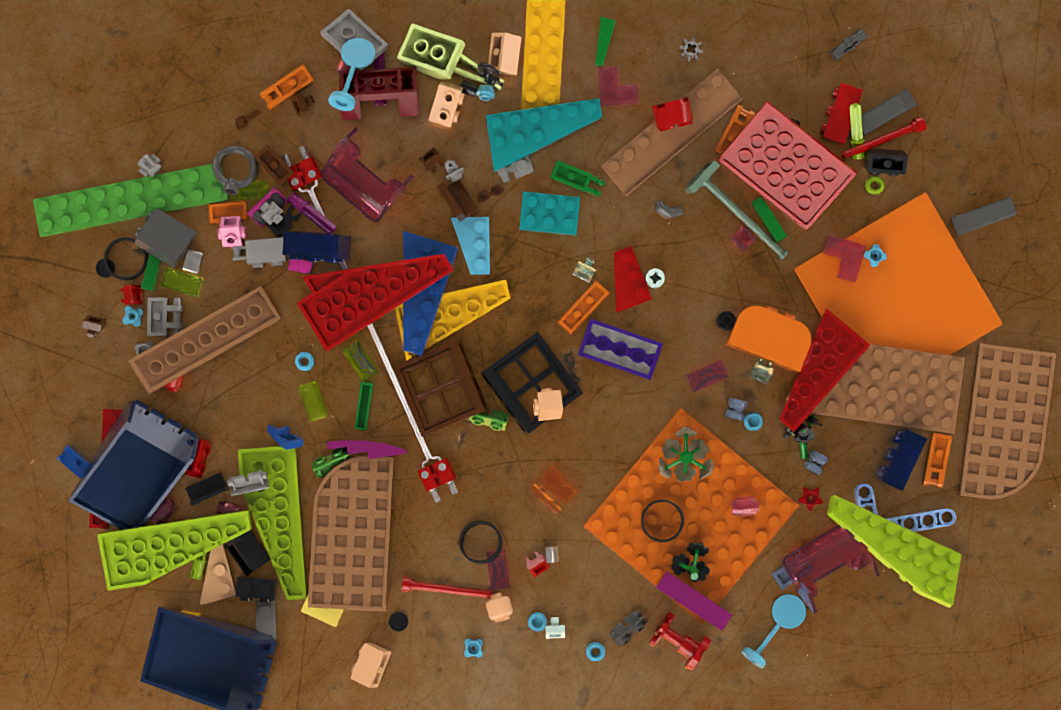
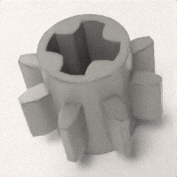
[679,37,703,62]
[138,154,162,177]
[260,201,283,225]

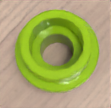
[865,176,885,195]

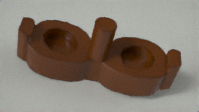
[477,185,505,202]

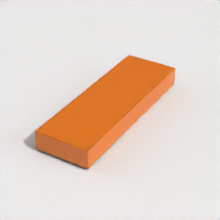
[557,280,610,335]

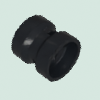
[716,311,736,331]

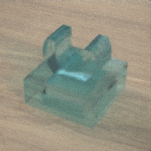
[573,257,596,283]
[749,359,774,384]

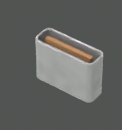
[182,249,204,274]
[545,546,559,563]

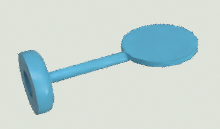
[328,38,375,111]
[741,594,806,668]

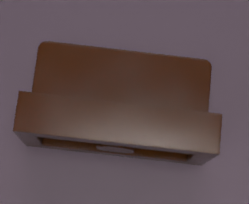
[254,145,294,187]
[437,180,478,222]

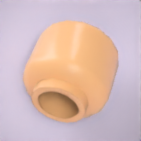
[486,593,513,623]

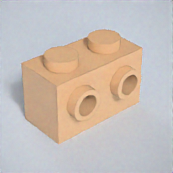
[488,33,521,75]
[429,81,465,127]
[533,388,563,421]
[350,643,391,688]

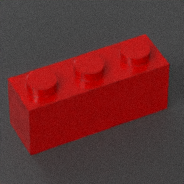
[820,83,863,146]

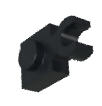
[265,205,301,238]

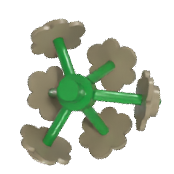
[658,427,714,482]

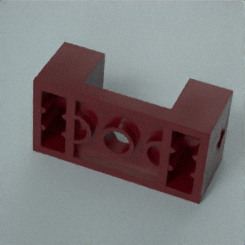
[339,67,419,120]

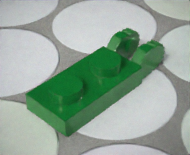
[550,160,606,197]

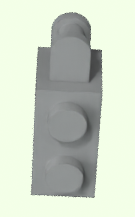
[231,237,287,268]

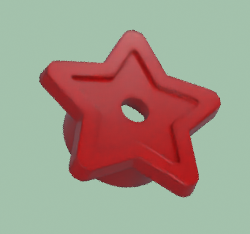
[798,487,823,511]

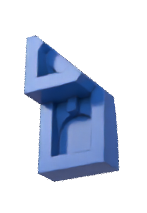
[267,425,303,450]

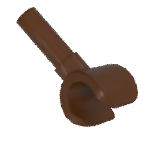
[236,109,260,129]

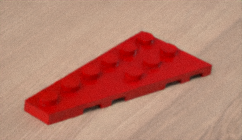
[779,308,870,432]

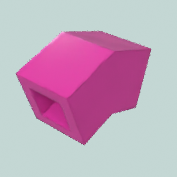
[288,258,313,274]

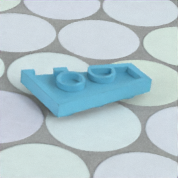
[451,217,490,275]

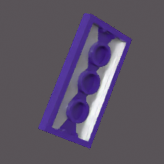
[578,319,663,380]

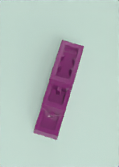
[327,440,407,459]
[656,571,732,631]

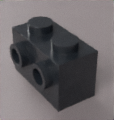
[864,148,908,176]
[236,576,278,603]

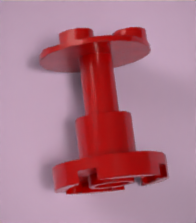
[649,612,712,671]

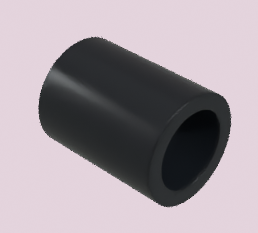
[460,79,479,98]

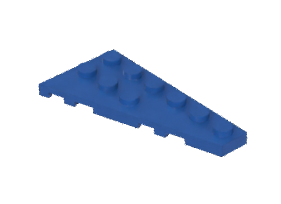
[403,231,458,356]

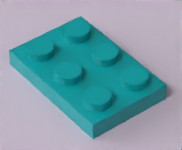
[519,191,580,236]

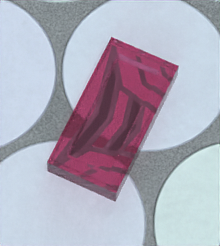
[686,360,729,393]
[486,549,510,590]

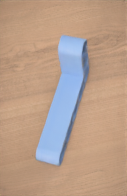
[854,484,956,532]

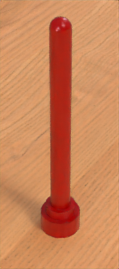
[841,116,926,159]
[401,576,494,598]

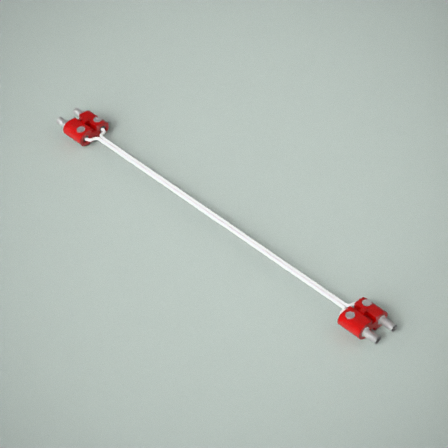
[282,146,458,503]

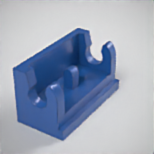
[57,445,90,479]

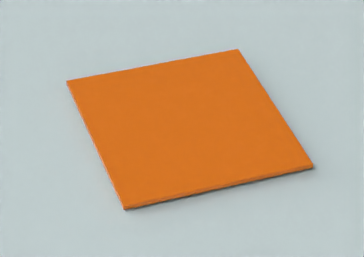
[793,192,1003,355]
[584,408,799,624]

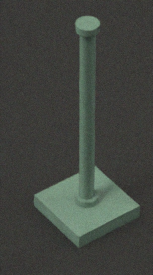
[683,160,789,260]

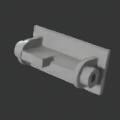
[445,160,465,182]
[227,470,269,496]

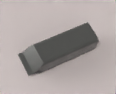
[862,89,917,137]
[951,197,1017,236]

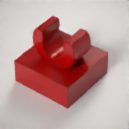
[120,285,143,305]
[526,551,550,578]

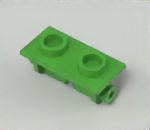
[468,407,509,431]
[311,447,351,478]

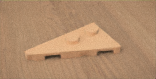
[200,544,236,605]

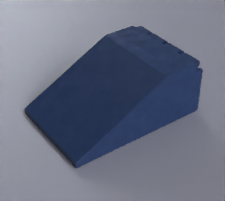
[68,399,199,530]
[140,607,277,710]

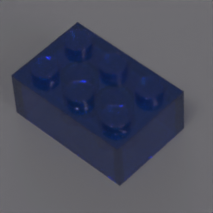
[282,231,351,263]
[876,429,927,491]

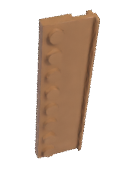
[600,68,743,197]

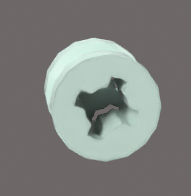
[645,268,665,288]

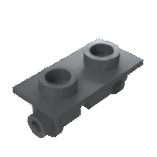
[609,610,648,647]

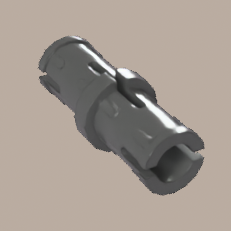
[830,28,867,61]

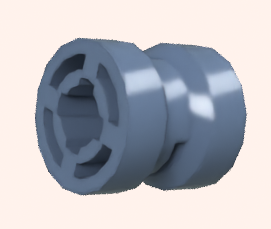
[725,398,748,421]
[803,450,829,475]

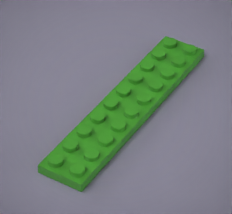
[33,163,228,237]

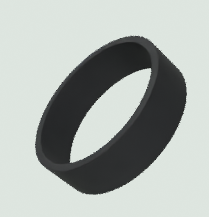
[104,237,147,281]
[641,500,684,542]
[459,521,503,564]

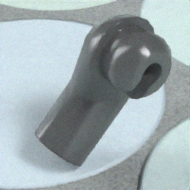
[655,201,683,219]

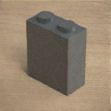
[134,208,196,268]

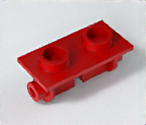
[185,438,212,479]

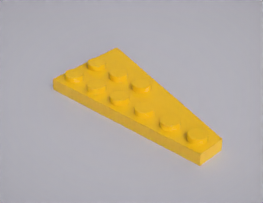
[395,280,510,361]

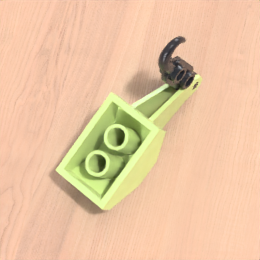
[397,23,504,90]

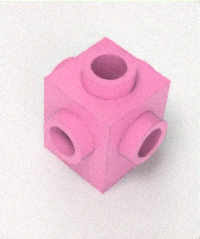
[218,216,246,247]

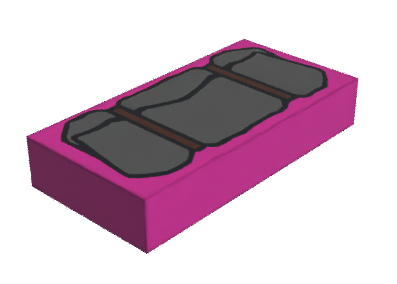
[247,187,288,228]

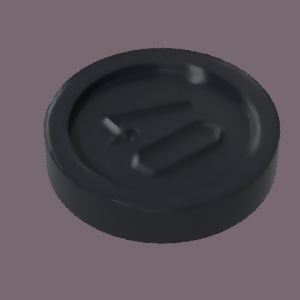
[96,259,115,278]
[389,612,408,632]

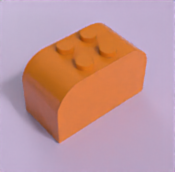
[725,305,811,373]

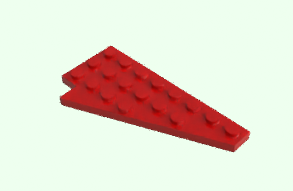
[297,254,454,352]

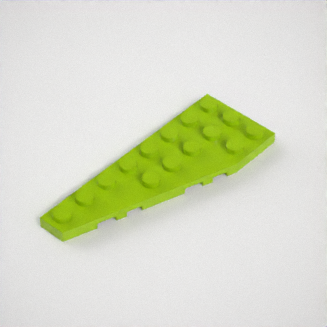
[238,446,307,600]
[827,495,962,608]
[97,510,252,591]

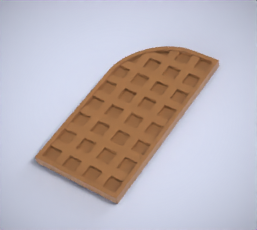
[959,343,1056,499]
[811,344,965,434]
[308,456,394,611]

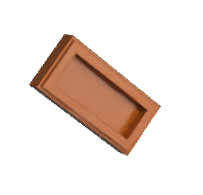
[208,201,249,224]

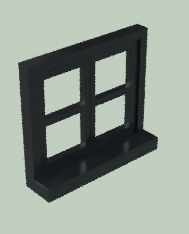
[481,332,583,435]

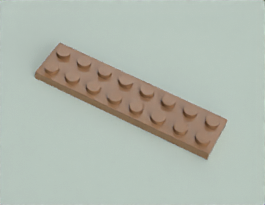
[128,286,281,395]

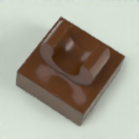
[291,93,315,117]
[419,147,444,173]
[82,315,106,339]

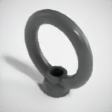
[212,146,258,195]

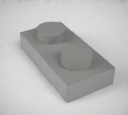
[256,600,277,639]

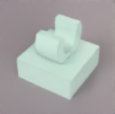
[545,617,565,639]

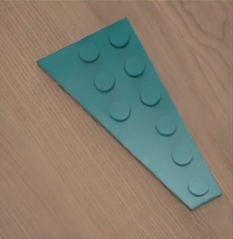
[486,98,602,173]

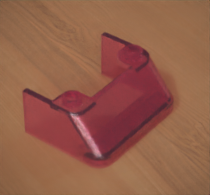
[321,127,414,222]
[782,525,880,614]

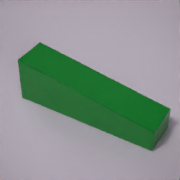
[595,16,616,68]
[751,196,787,243]
[141,254,162,292]
[354,380,374,431]

